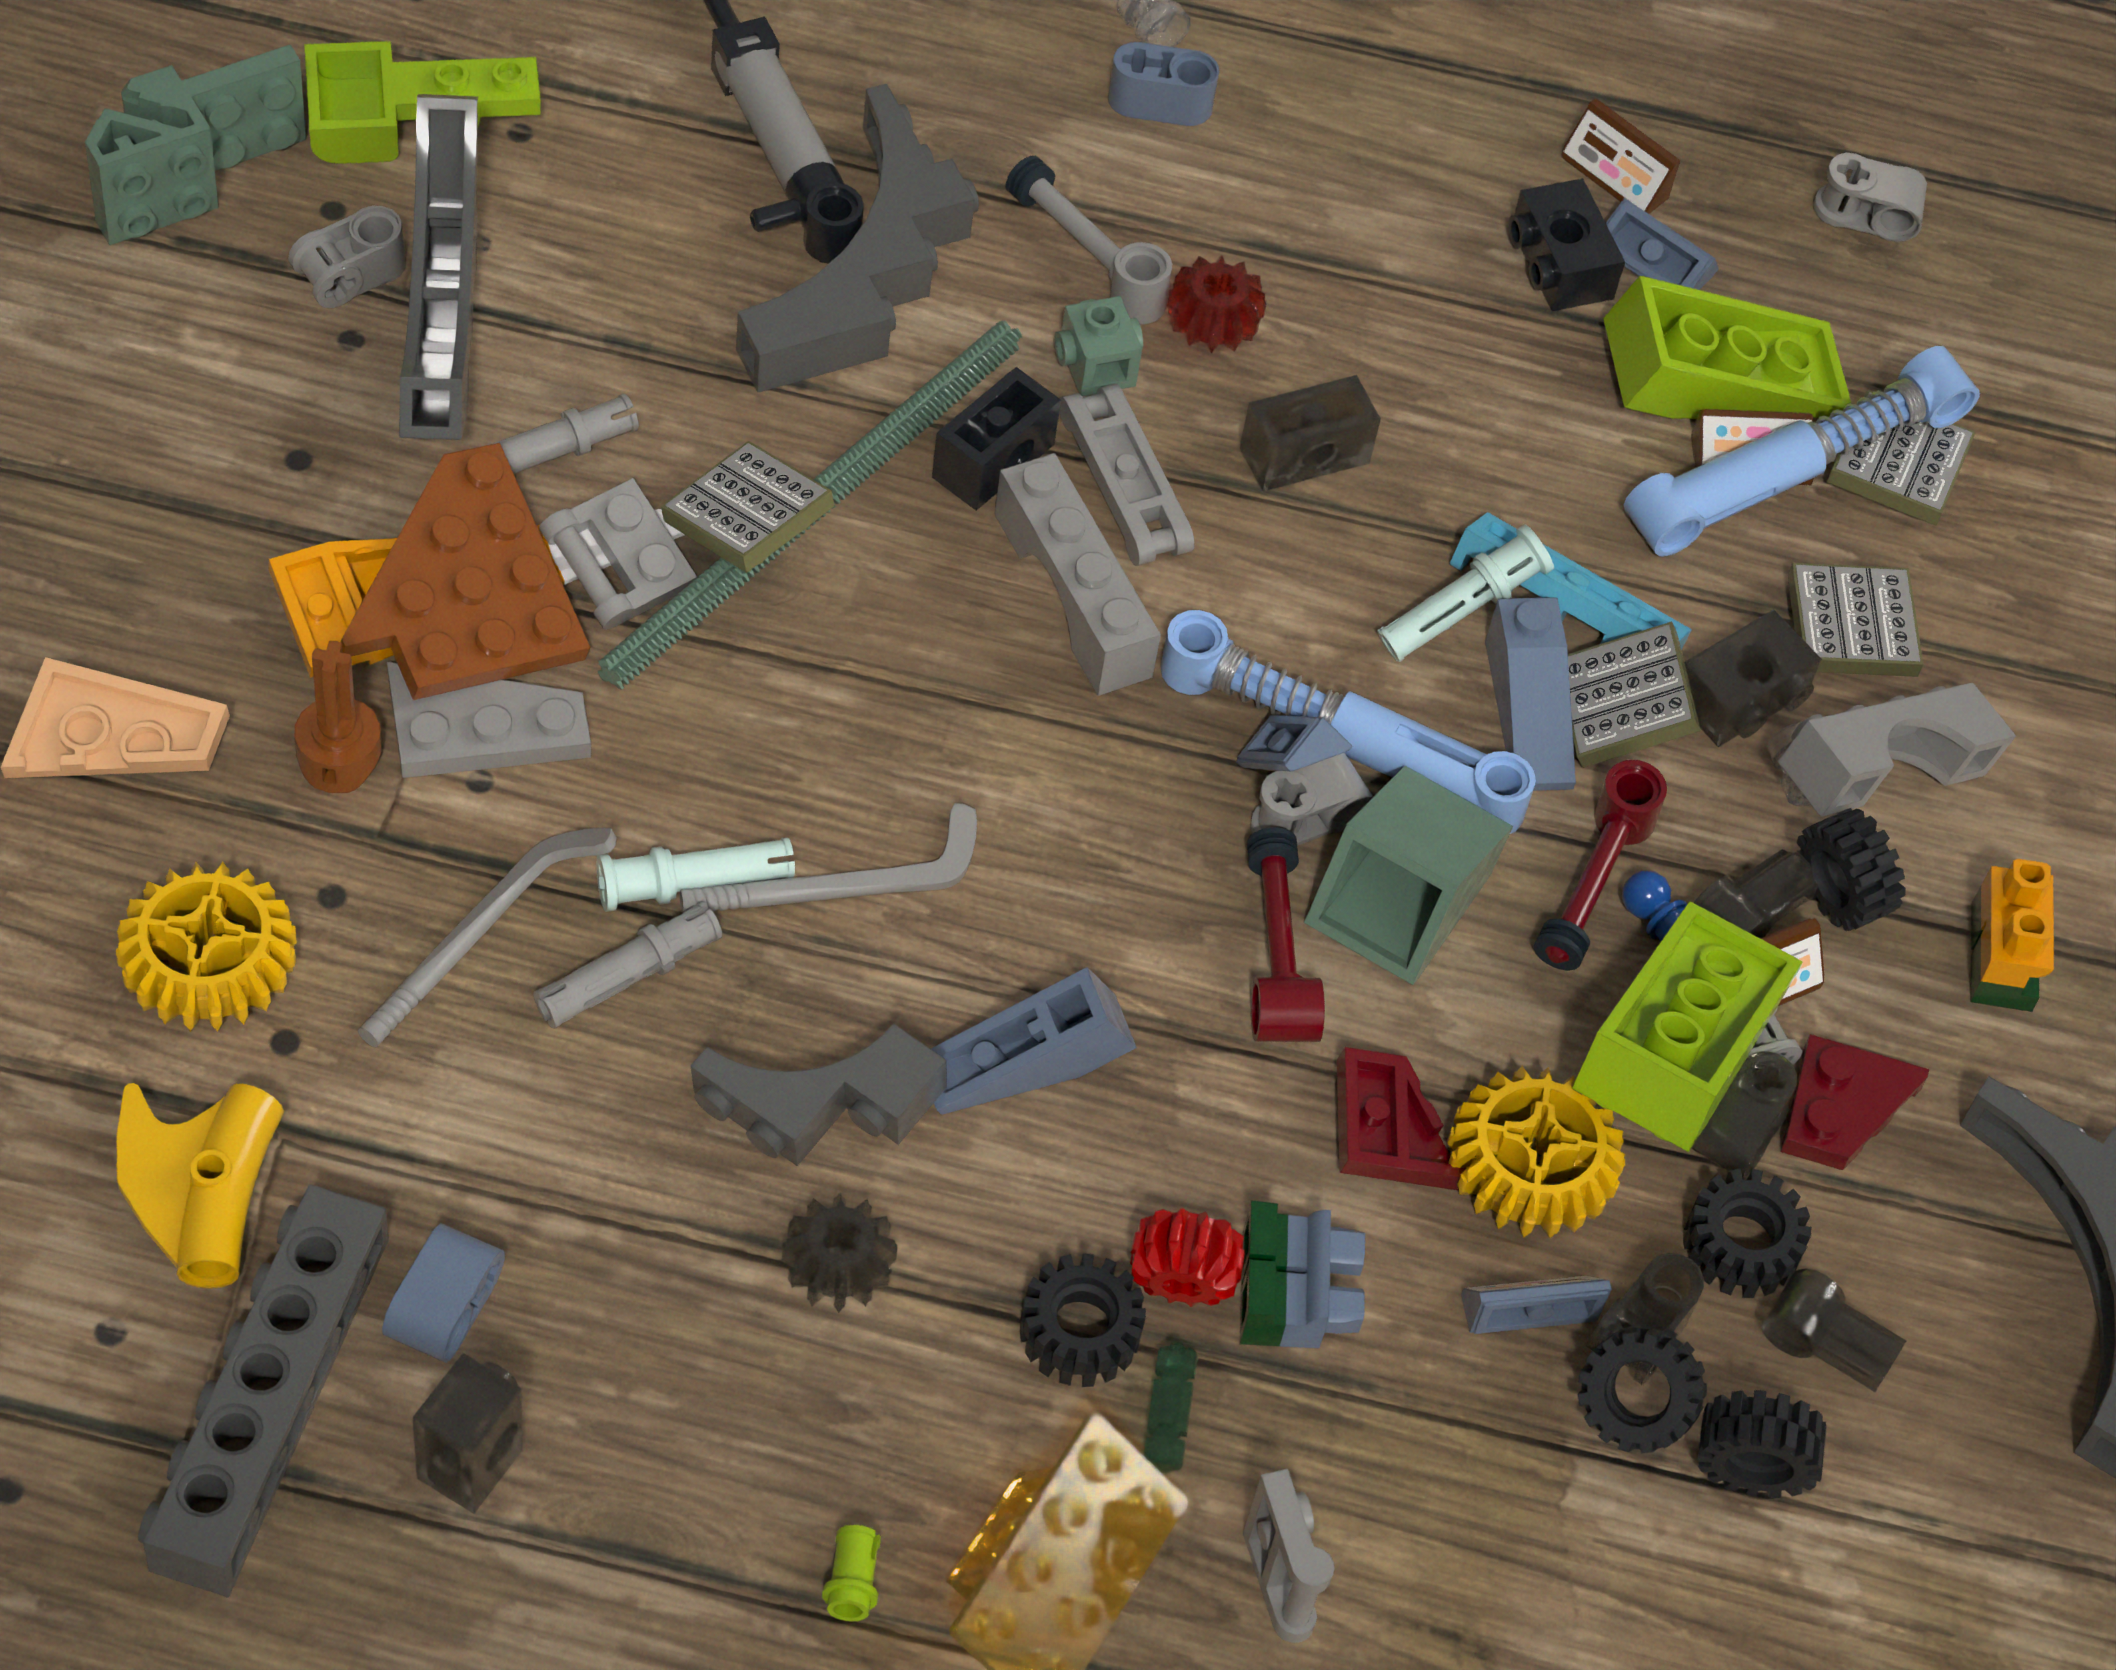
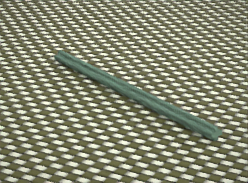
[597,321,1023,690]

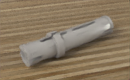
[493,394,639,473]
[533,901,722,1029]

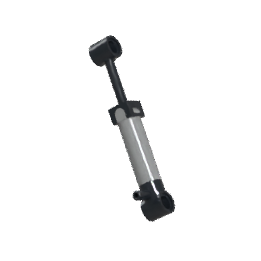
[703,0,864,264]

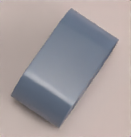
[1108,42,1219,126]
[382,1223,505,1363]

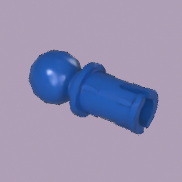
[1622,871,1687,941]

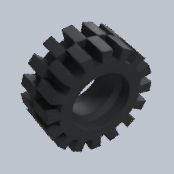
[1796,808,1906,931]
[1683,1169,1812,1298]
[1020,1253,1146,1387]
[1697,1390,1827,1498]

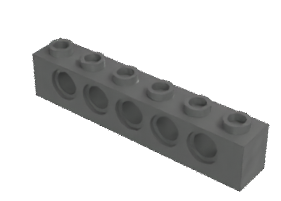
[138,1184,389,1598]

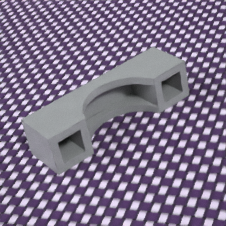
[995,453,1161,696]
[1778,682,2016,817]

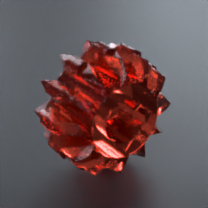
[1167,254,1267,354]

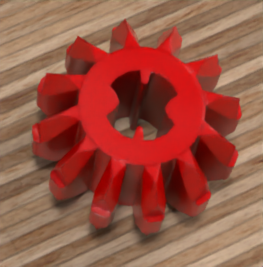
[1130,1208,1245,1307]

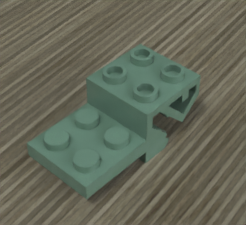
[85,44,306,245]

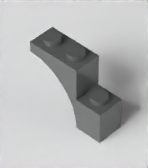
[690,1024,947,1166]

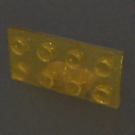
[947,1414,1188,1670]

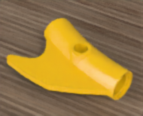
[117,1083,284,1289]

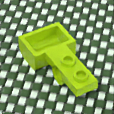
[304,41,541,164]

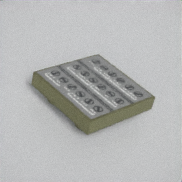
[1827,389,1976,526]
[661,441,834,573]
[1788,563,1924,677]
[1568,621,1701,768]

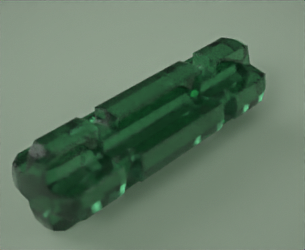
[1143,1342,1198,1474]

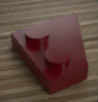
[1780,1034,1929,1170]
[1337,1047,1467,1191]

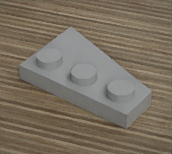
[387,662,591,778]

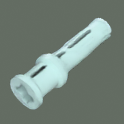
[1377,524,1554,662]
[596,837,795,912]

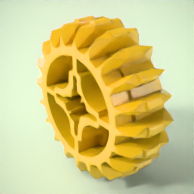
[116,862,297,1032]
[1447,1065,1625,1239]

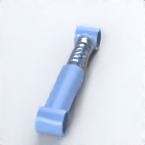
[1624,346,1980,556]
[1160,610,1536,834]

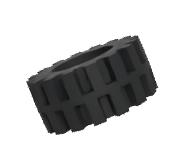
[1578,1324,1707,1454]

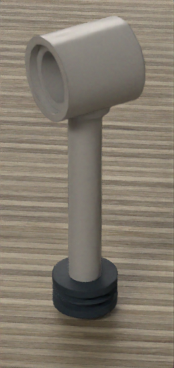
[1006,155,1172,325]

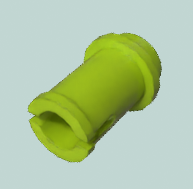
[822,1525,881,1621]

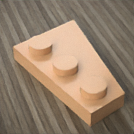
[0,657,230,778]

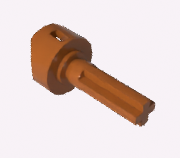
[294,641,381,793]

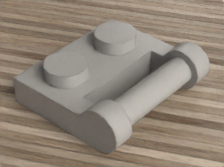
[539,478,697,630]
[1243,1469,1335,1643]

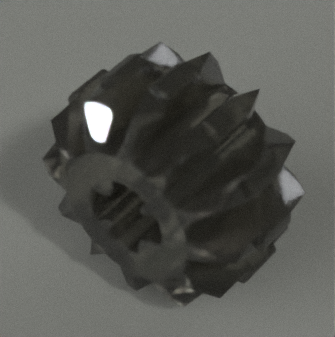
[782,1192,898,1313]

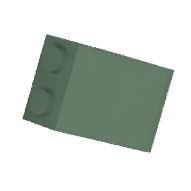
[1304,766,1513,985]

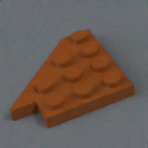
[341,443,590,700]

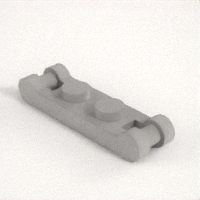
[1060,383,1194,566]

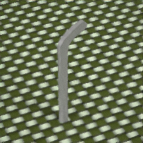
[680,803,977,913]
[358,828,617,1047]

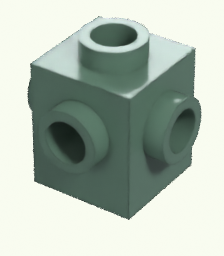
[1054,296,1143,396]

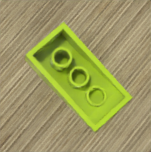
[1603,275,1853,419]
[1572,901,1803,1152]

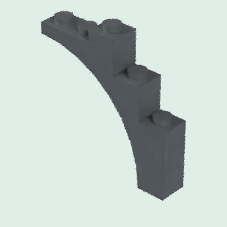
[736,84,979,393]
[399,94,478,440]
[1960,1076,2116,1479]

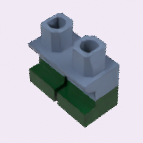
[1240,1200,1365,1348]

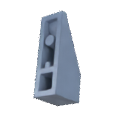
[1485,597,1576,791]
[931,967,1137,1115]

